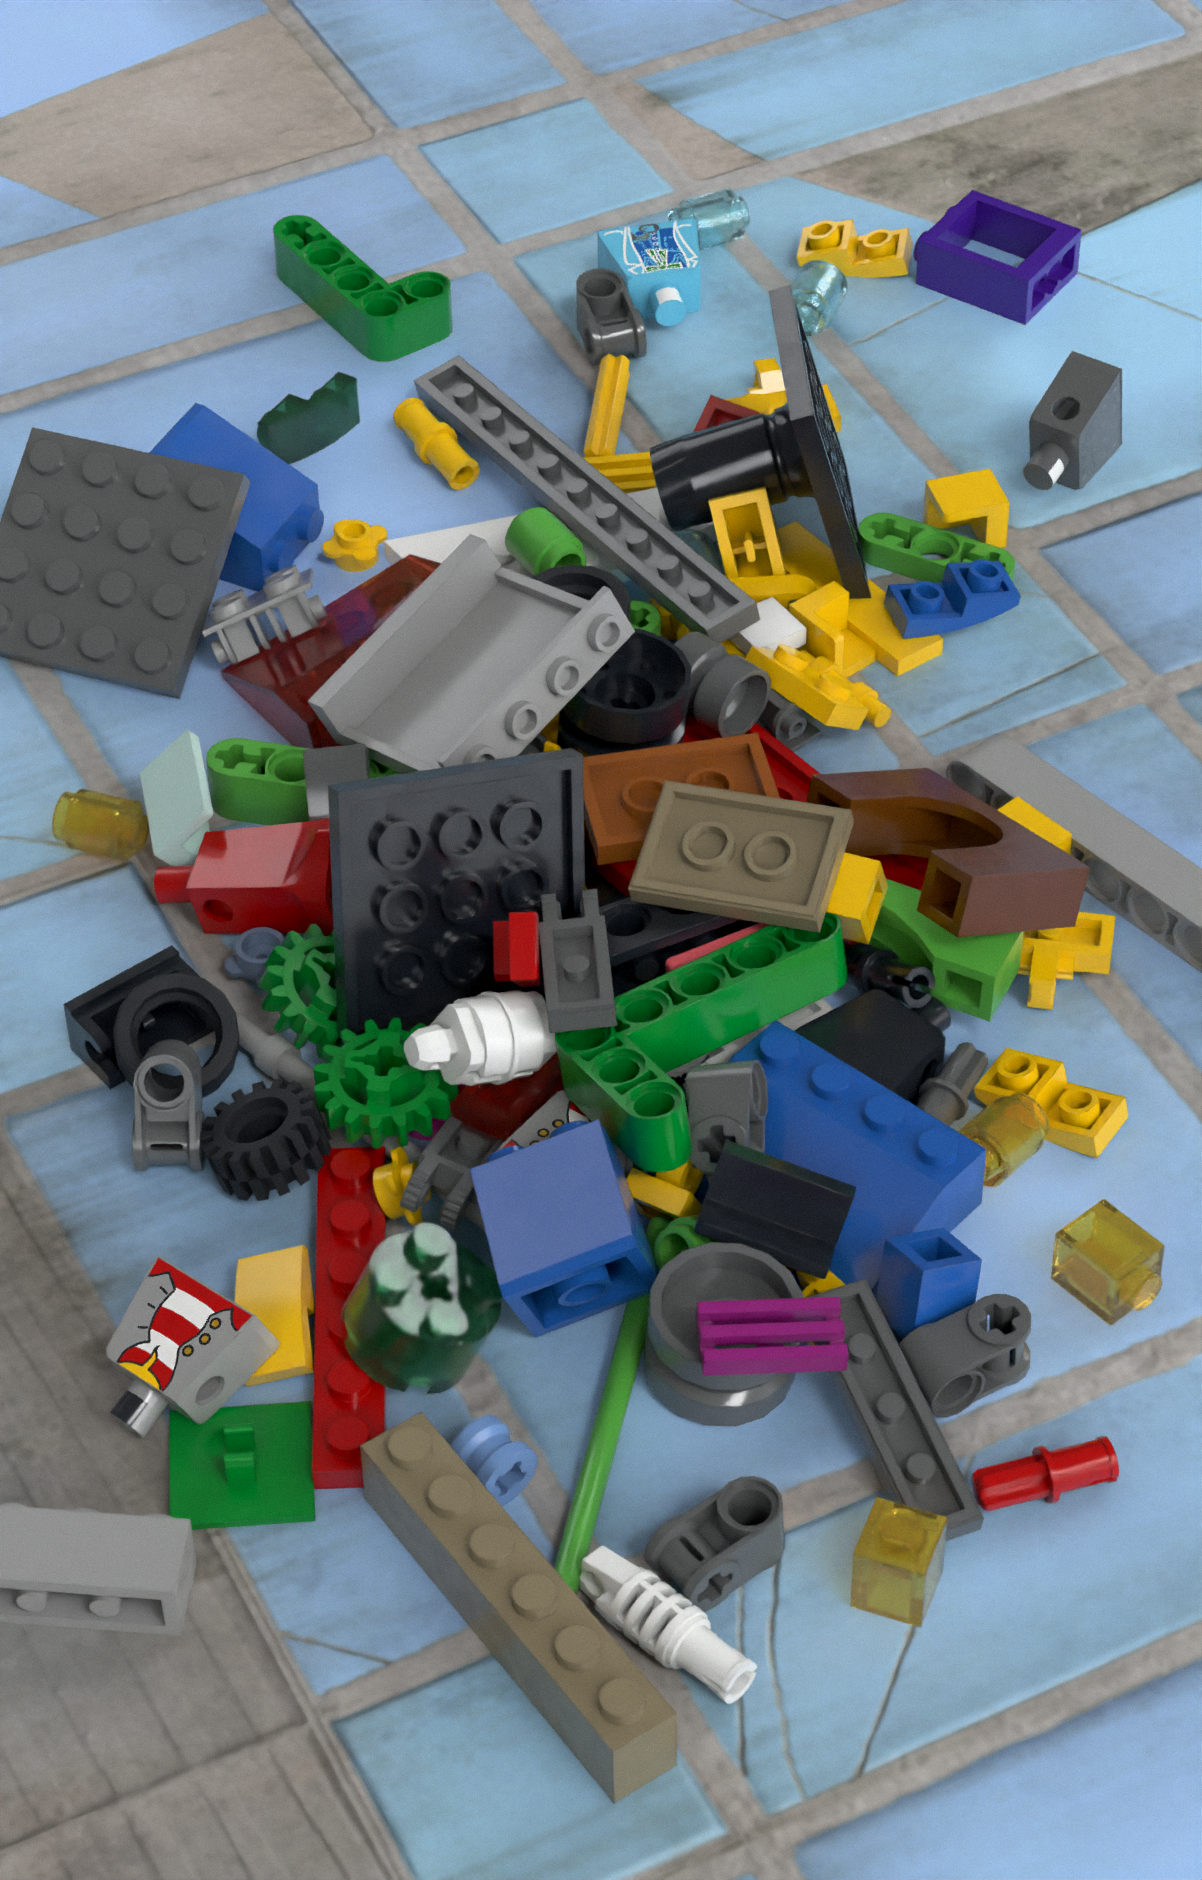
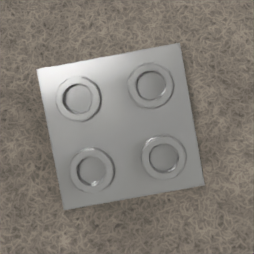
[202,565,328,665]

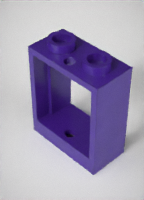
[913,190,1082,325]

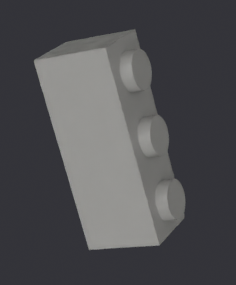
[0,1503,197,1636]

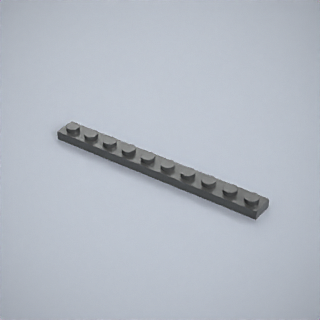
[413,355,760,643]

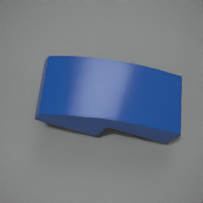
[884,560,1021,639]

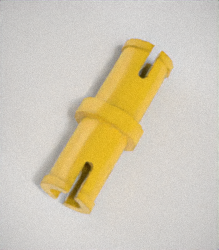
[393,398,480,490]

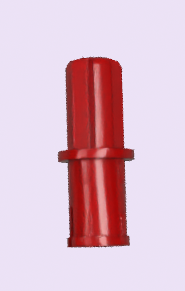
[971,1436,1119,1511]

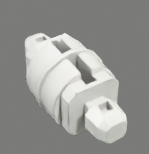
[404,990,557,1086]

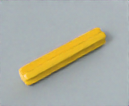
[583,353,630,457]

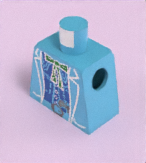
[597,218,701,326]

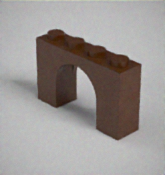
[806,768,1090,938]

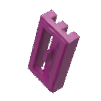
[695,1297,849,1376]

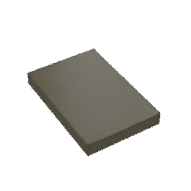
[628,780,854,933]

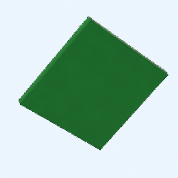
[169,1401,315,1530]

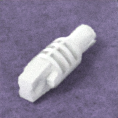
[579,1545,757,1704]

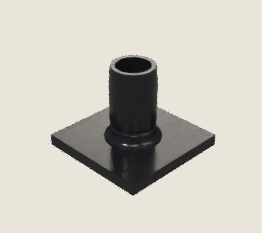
[650,285,872,599]
[328,748,585,1038]

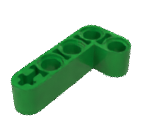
[273,215,453,362]

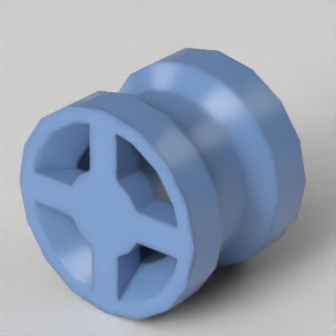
[451,1415,538,1506]

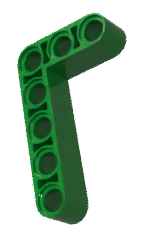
[555,913,847,1172]

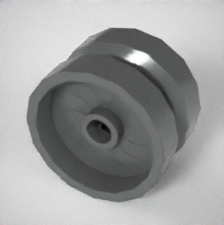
[643,1242,804,1427]

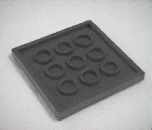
[0,427,251,699]

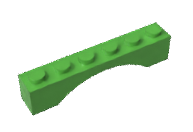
[637,859,1024,1022]

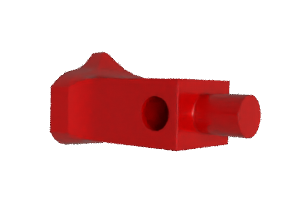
[154,817,334,936]

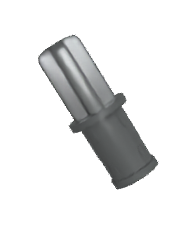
[915,1042,988,1127]

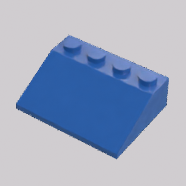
[647,1020,986,1299]

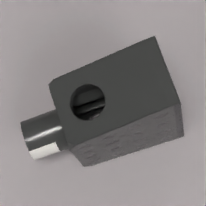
[1023,351,1122,490]

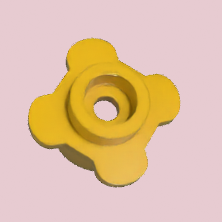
[322,520,387,572]
[373,1147,431,1226]

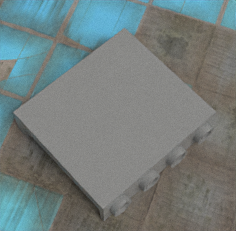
[308,534,635,774]

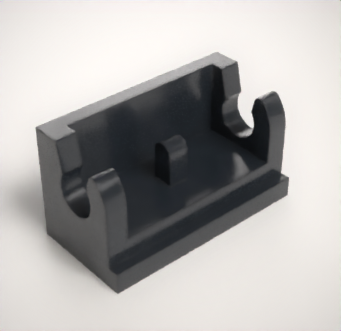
[64,945,215,1089]

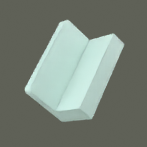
[140,730,213,866]

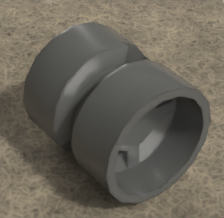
[674,631,771,737]

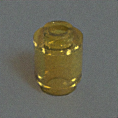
[52,788,149,861]
[958,1093,1049,1187]

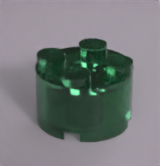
[341,1222,503,1394]

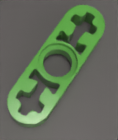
[858,513,1015,583]

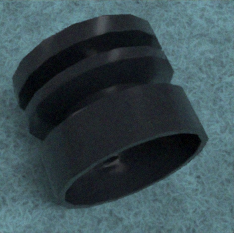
[557,629,692,757]

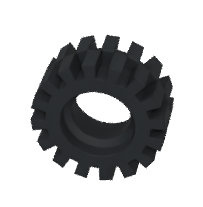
[199,1079,332,1201]

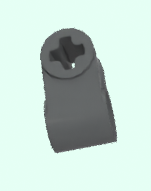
[576,268,647,366]
[132,1039,206,1171]
[686,1060,768,1183]
[899,1294,1031,1418]
[644,1476,784,1612]

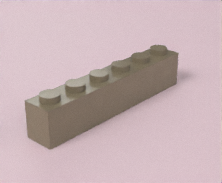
[360,1412,677,1804]

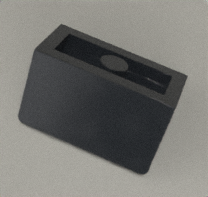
[694,1139,857,1279]

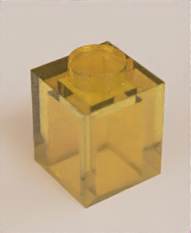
[1051,1199,1165,1326]
[850,1497,948,1628]

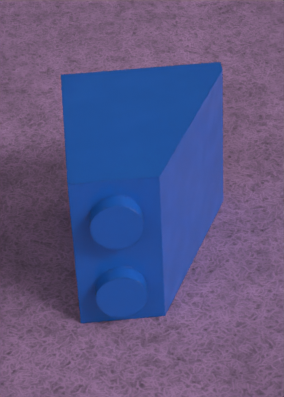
[149,403,324,592]
[470,1119,659,1338]

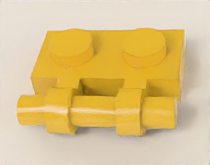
[745,644,891,730]

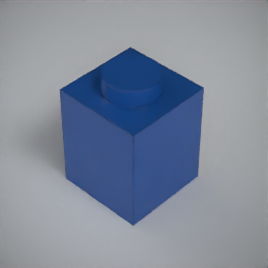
[876,1227,982,1338]

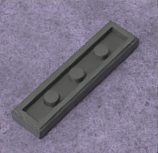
[807,1279,984,1552]

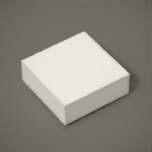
[730,597,807,655]

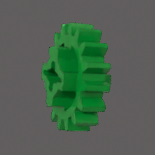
[258,924,342,1059]
[313,1017,459,1149]

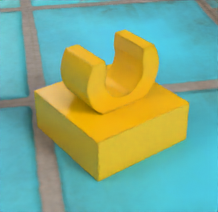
[626,1159,703,1221]

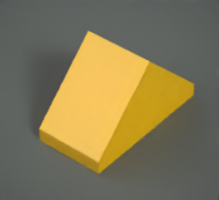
[708,486,787,578]

